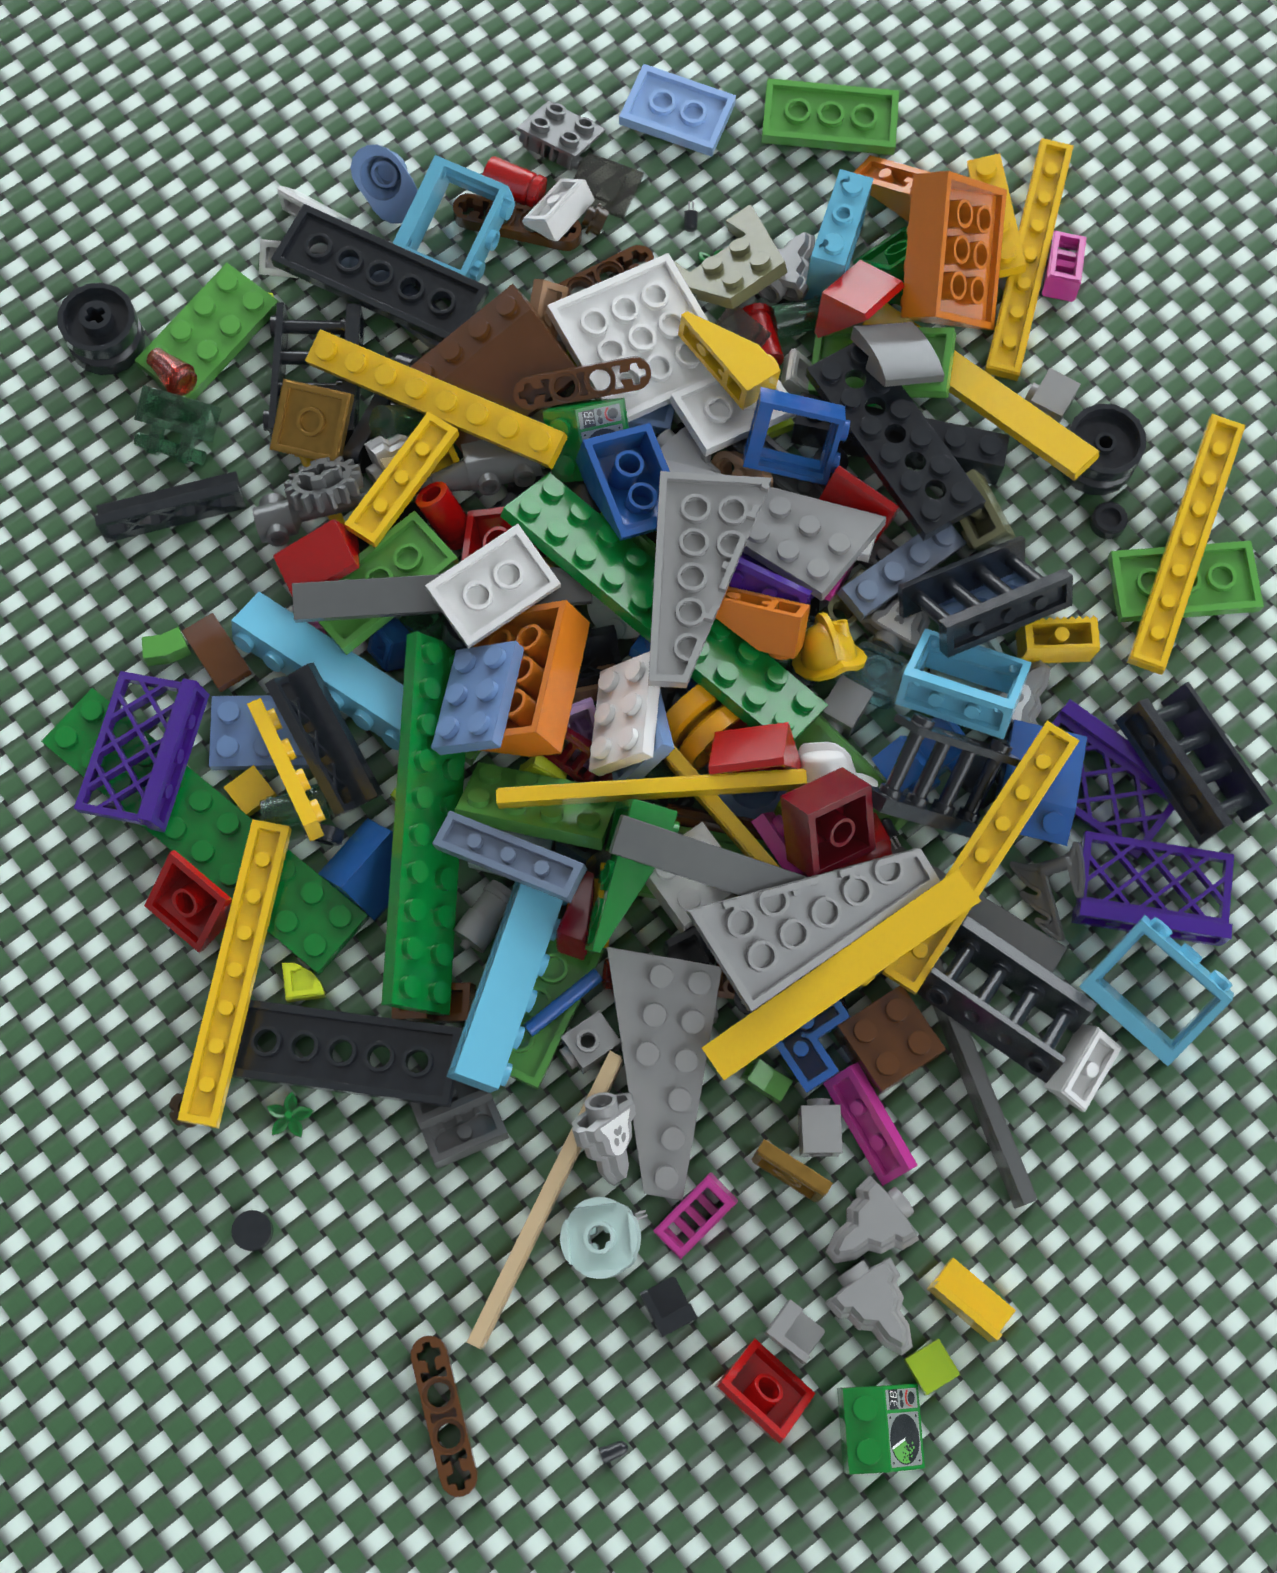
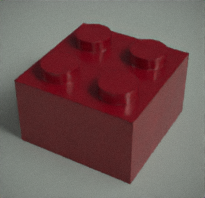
[780,767,876,877]

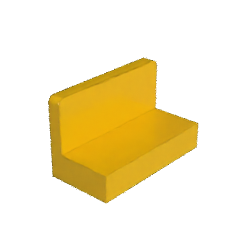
[927,1258,1016,1342]

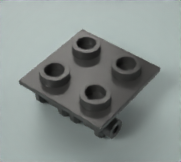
[517,101,606,171]

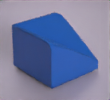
[367,618,410,672]

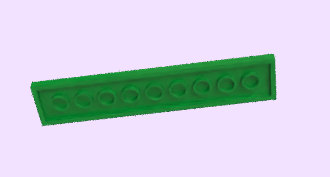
[500,472,828,741]
[381,631,465,1016]
[41,688,369,975]

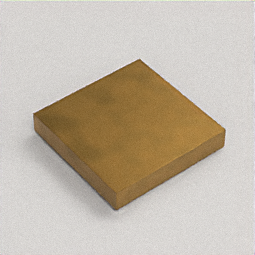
[270,379,355,461]
[751,1139,833,1202]

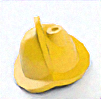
[792,612,867,682]

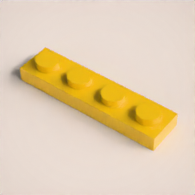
[967,153,1026,278]
[344,411,459,548]
[247,698,326,842]

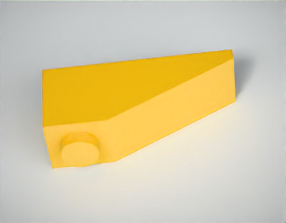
[678,311,781,410]

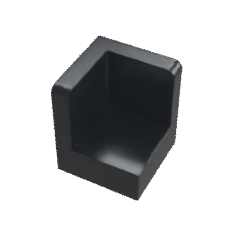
[663,926,716,965]
[639,1277,698,1338]

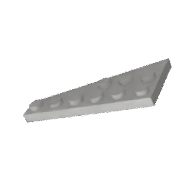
[666,460,886,601]
[648,471,772,688]
[686,848,940,1011]
[607,947,722,1201]

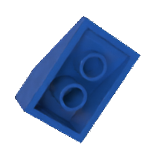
[576,423,670,541]
[994,719,1087,846]

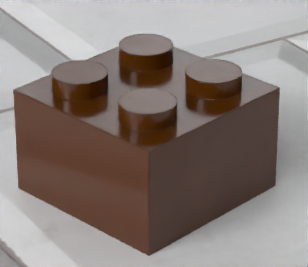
[833,986,946,1096]

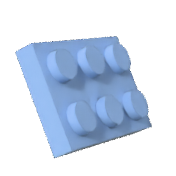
[619,64,736,157]

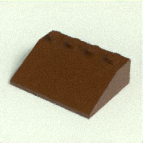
[410,284,576,453]

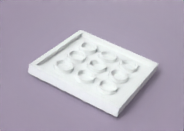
[546,253,712,422]

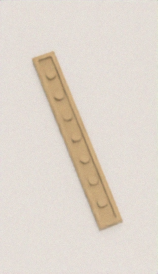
[467,1051,623,1349]

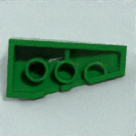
[585,798,680,953]

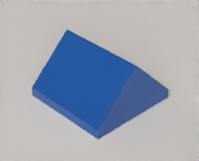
[318,818,393,922]

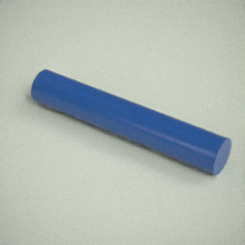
[523,968,603,1037]

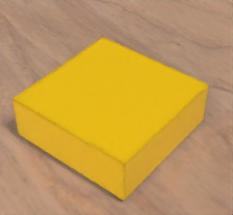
[223,765,277,817]

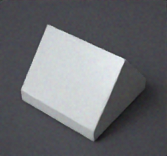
[780,348,812,396]

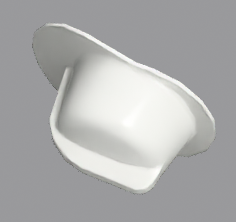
[798,742,878,787]

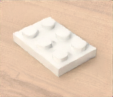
[670,375,796,457]
[425,524,561,649]
[589,651,660,776]

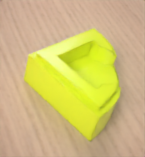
[519,756,567,779]
[282,963,326,1003]

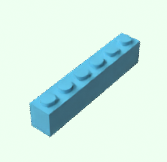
[231,592,403,750]
[446,881,568,1093]

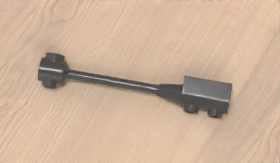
[253,439,542,547]

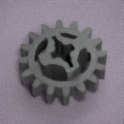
[284,457,364,514]

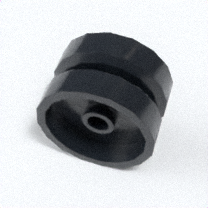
[57,283,145,375]
[1061,404,1146,495]

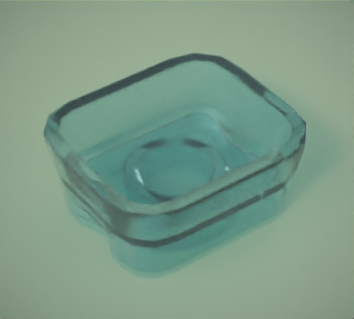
[841,642,908,710]

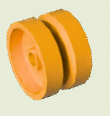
[666,684,747,770]

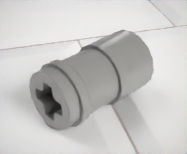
[453,880,512,953]

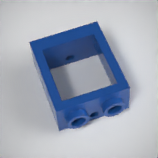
[743,387,850,485]

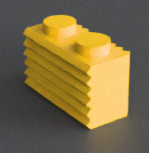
[1016,615,1100,664]

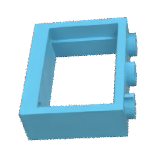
[393,155,515,282]
[803,169,873,306]
[895,628,1032,739]
[1079,915,1234,1066]

